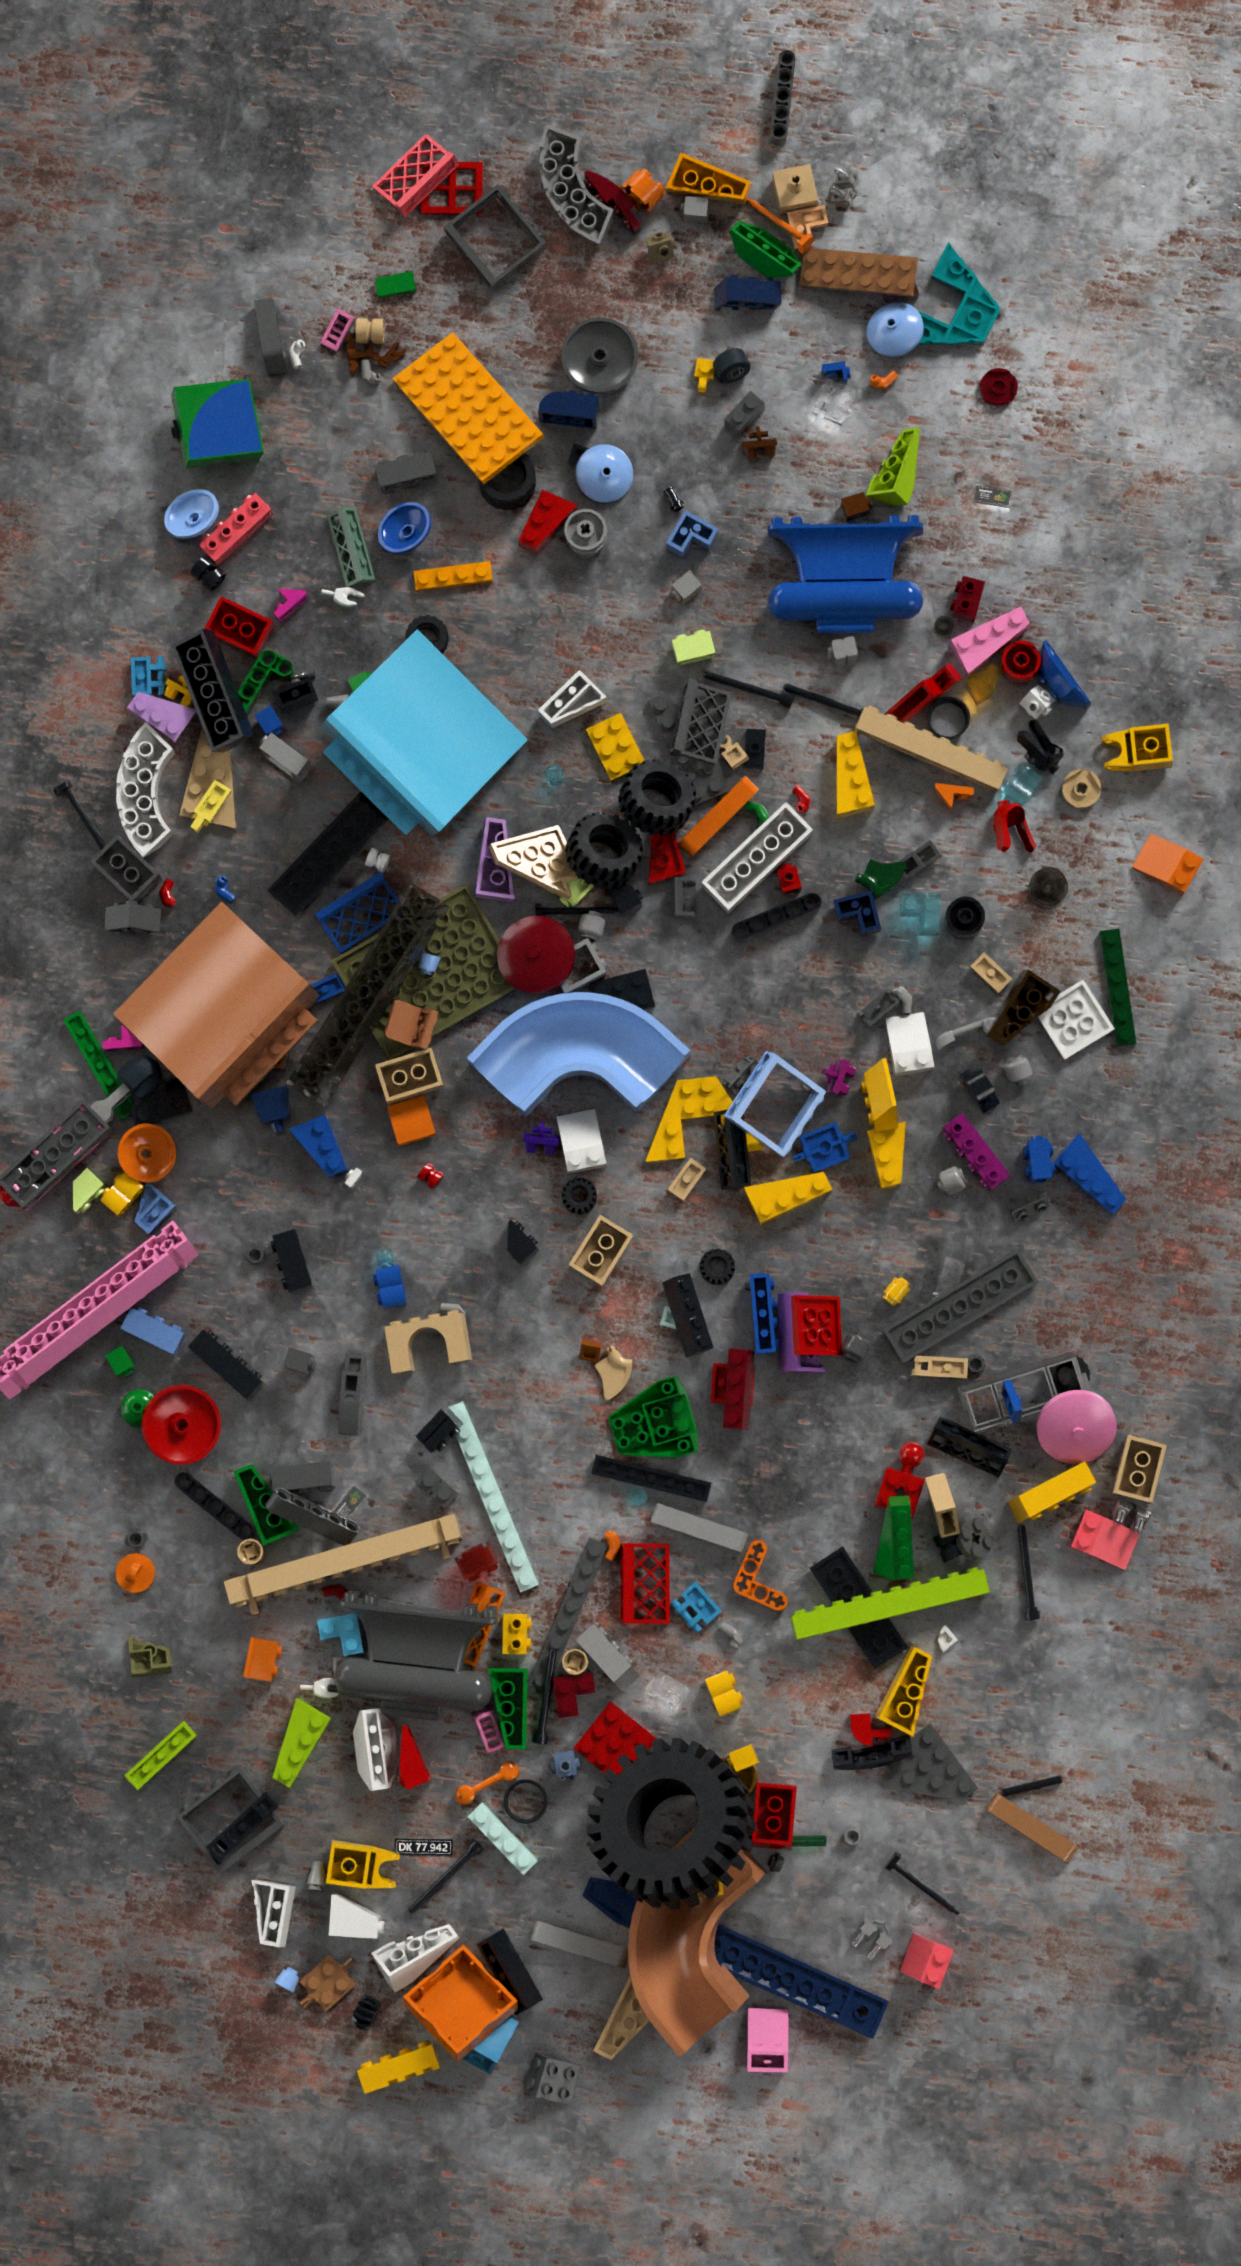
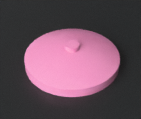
[1036,1390,1117,1464]

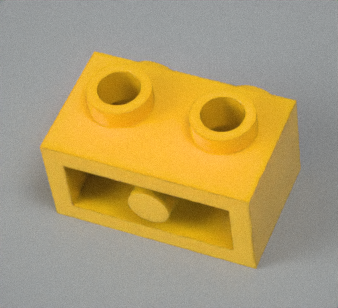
[502,1614,531,1654]

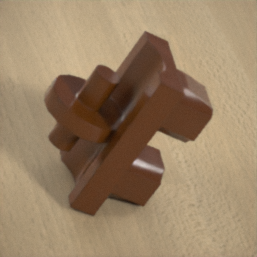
[741,426,777,459]

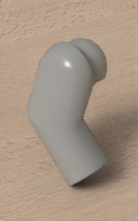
[360,360,382,385]

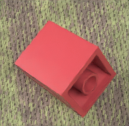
[899,1933,954,1989]

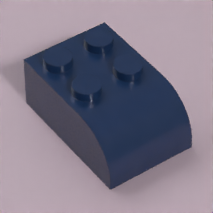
[538,390,599,429]

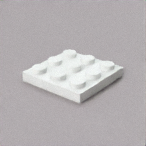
[1038,980,1115,1060]

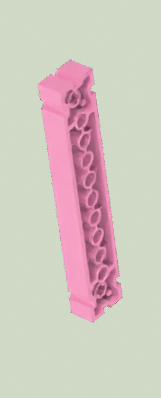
[0,1221,199,1400]

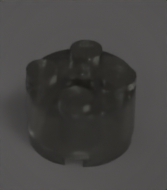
[1027,867,1068,910]

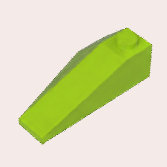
[865,427,920,507]

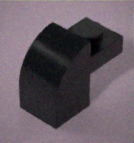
[960,1064,1000,1113]

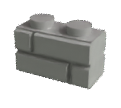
[827,636,858,668]

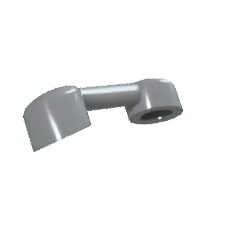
[936,1017,996,1050]

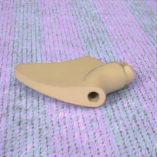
[595,1346,632,1400]

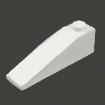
[371,1924,459,1992]

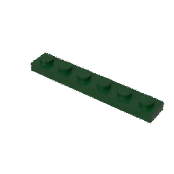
[1099,929,1137,1047]

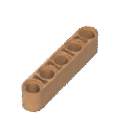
[986,1792,1079,1864]

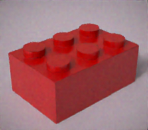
[204,596,275,660]
[752,1782,797,1851]

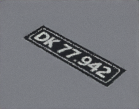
[395,1839,453,1856]

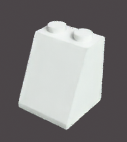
[329,1893,384,1939]

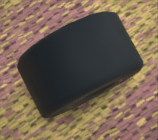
[713,348,751,383]

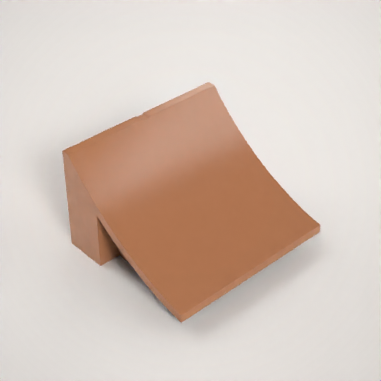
[113,901,321,1109]

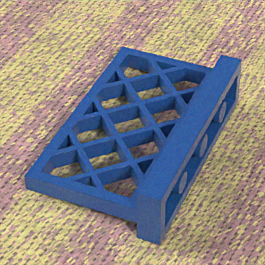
[315,871,405,953]

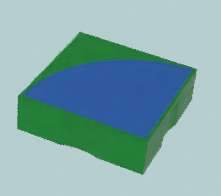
[171,378,264,468]

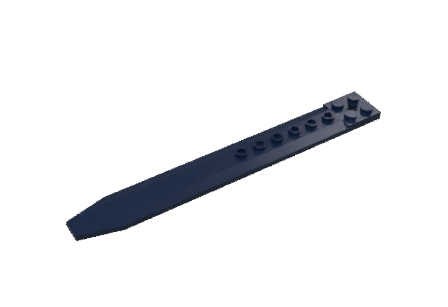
[582,1877,889,2039]

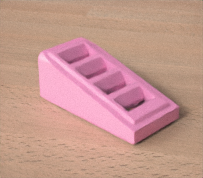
[320,309,356,352]
[473,1707,505,1754]

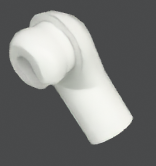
[288,340,305,369]

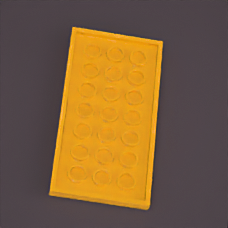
[392,332,545,485]

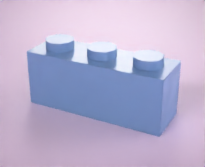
[120,1306,186,1356]

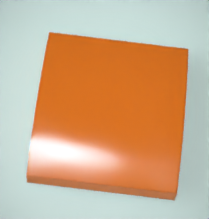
[387,1095,436,1146]

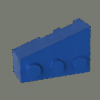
[289,1115,348,1179]

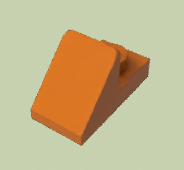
[934,783,974,811]

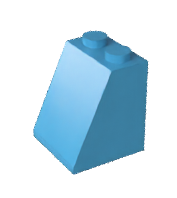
[462,2015,519,2075]

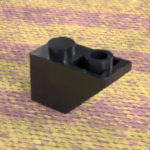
[507,1219,538,1265]

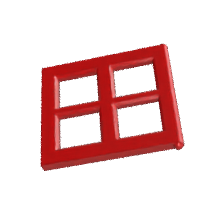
[421,161,483,217]

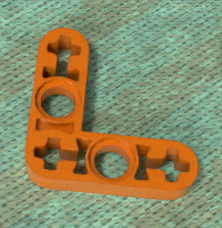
[733,1540,788,1611]

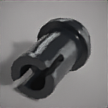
[663,486,684,512]

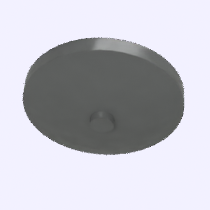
[561,317,638,394]

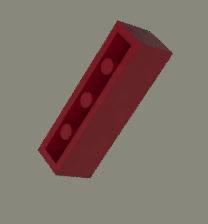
[723,1348,754,1431]

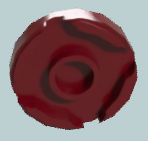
[979,368,1018,407]

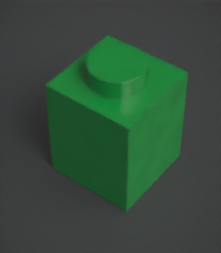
[105,1346,136,1378]

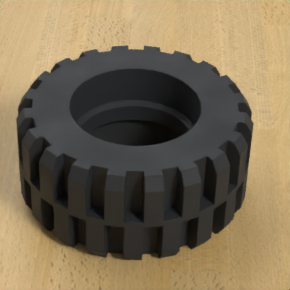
[618,759,696,836]
[565,812,644,889]

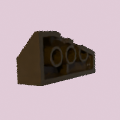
[986,970,1061,1046]

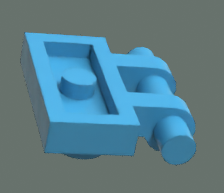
[131,656,167,697]
[670,1581,722,1634]

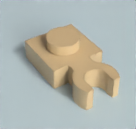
[720,734,749,770]

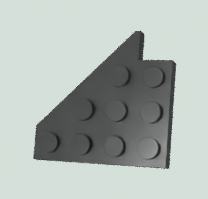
[881,1724,979,1801]

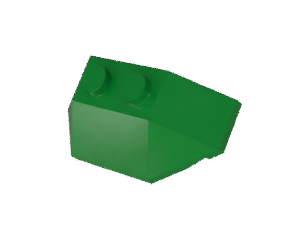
[729,220,802,278]

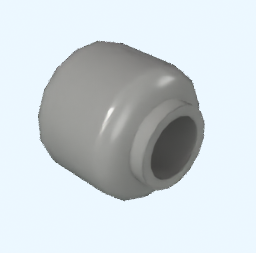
[578,911,605,941]
[1004,1055,1032,1086]
[937,1166,968,1195]

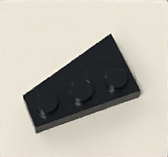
[130,1078,193,1126]

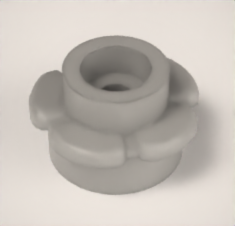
[842,1827,862,1846]

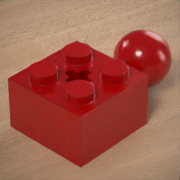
[874,1442,925,1518]

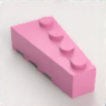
[950,607,1030,679]

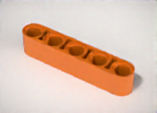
[678,776,759,857]

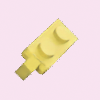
[190,780,232,833]

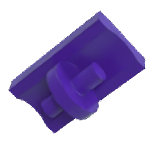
[523,1122,560,1155]

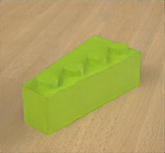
[272,1698,333,1788]

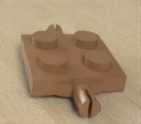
[299,1954,356,2011]

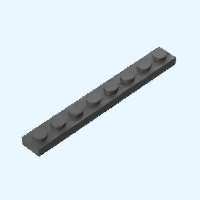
[528,1538,608,1692]

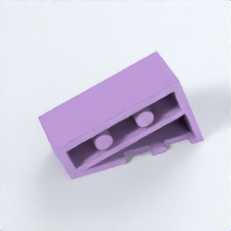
[126,692,196,743]

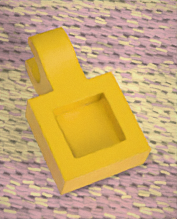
[694,358,715,393]

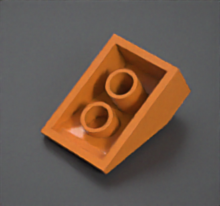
[1131,834,1204,896]
[243,1637,283,1682]

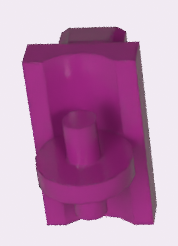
[821,1059,856,1095]

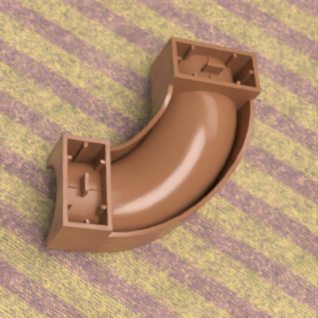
[628,1826,766,2057]

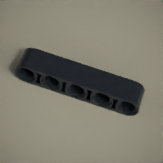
[731,893,822,943]
[174,1472,255,1540]

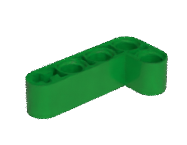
[238,650,295,716]

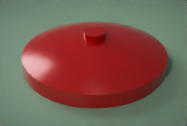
[141,1385,221,1465]

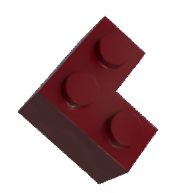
[553,1673,596,1718]

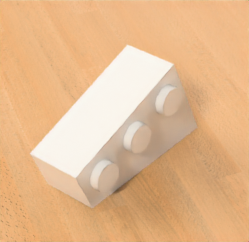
[251,1880,296,1947]

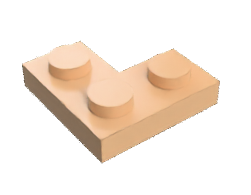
[787,205,828,251]

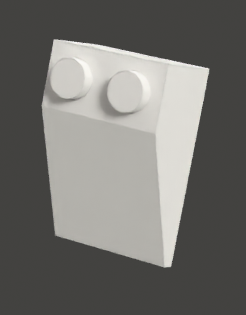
[885,1012,934,1076]
[557,1109,607,1174]

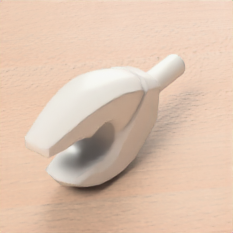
[321,587,365,607]
[300,1678,339,1699]

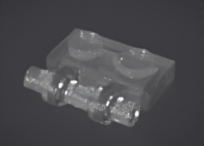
[812,378,857,426]

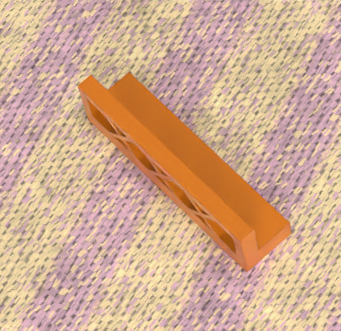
[464,1581,505,1667]

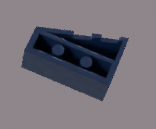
[714,275,781,311]

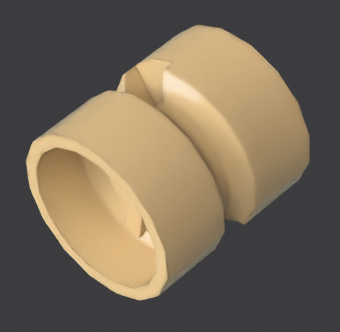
[356,318,385,344]
[237,1539,266,1565]
[562,1649,589,1675]

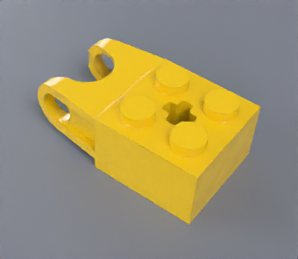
[1101,723,1173,772]
[326,1840,401,1889]

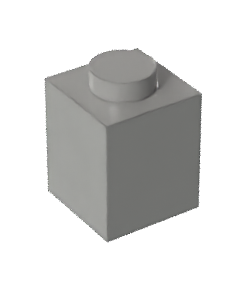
[680,196,708,223]
[671,570,702,604]

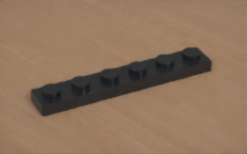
[591,1455,712,1502]

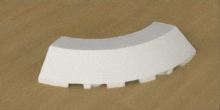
[116,722,175,858]

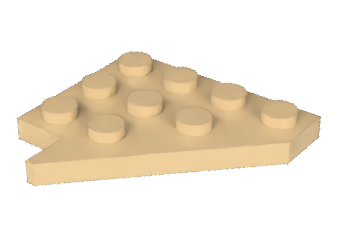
[489,825,579,899]

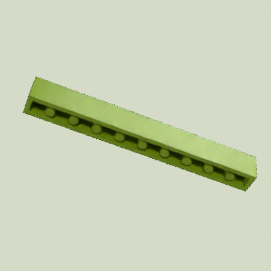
[789,1567,990,1641]

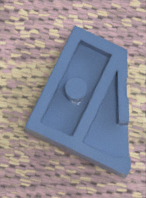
[134,1182,176,1235]

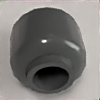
[841,1332,870,1363]

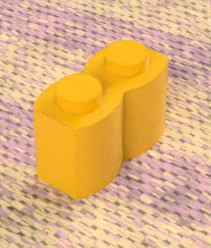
[100,1172,145,1217]
[705,1670,744,1717]

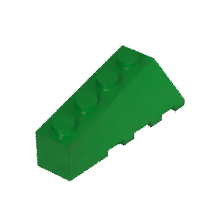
[234,1464,300,1546]
[873,1495,914,1580]
[487,1668,528,1749]

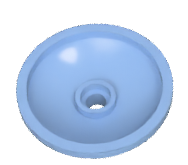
[867,302,924,357]
[575,444,633,503]
[164,489,219,539]

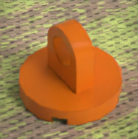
[115,1553,156,1593]

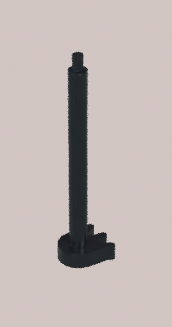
[53,780,106,850]
[535,903,619,916]
[885,1851,960,1915]

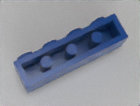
[749,1273,779,1355]

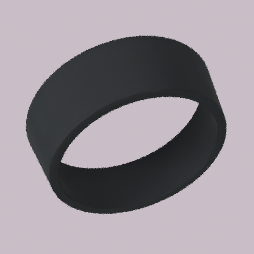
[927,696,970,739]
[503,1779,548,1824]

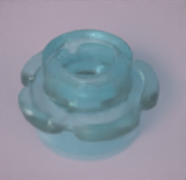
[627,1486,647,1506]

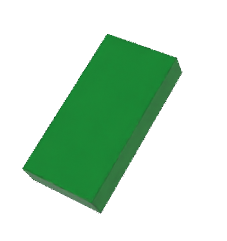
[375,271,416,298]

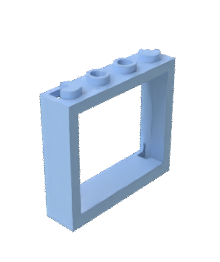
[724,1051,826,1157]

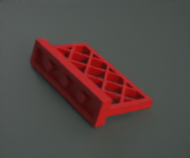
[620,1543,670,1624]

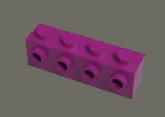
[942,1113,1010,1192]

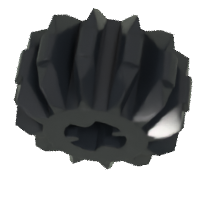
[351,1995,381,2031]

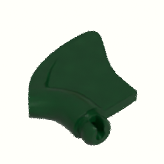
[855,859,907,897]

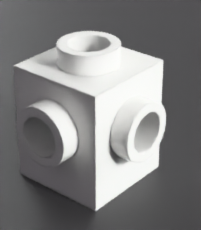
[1019,684,1055,719]

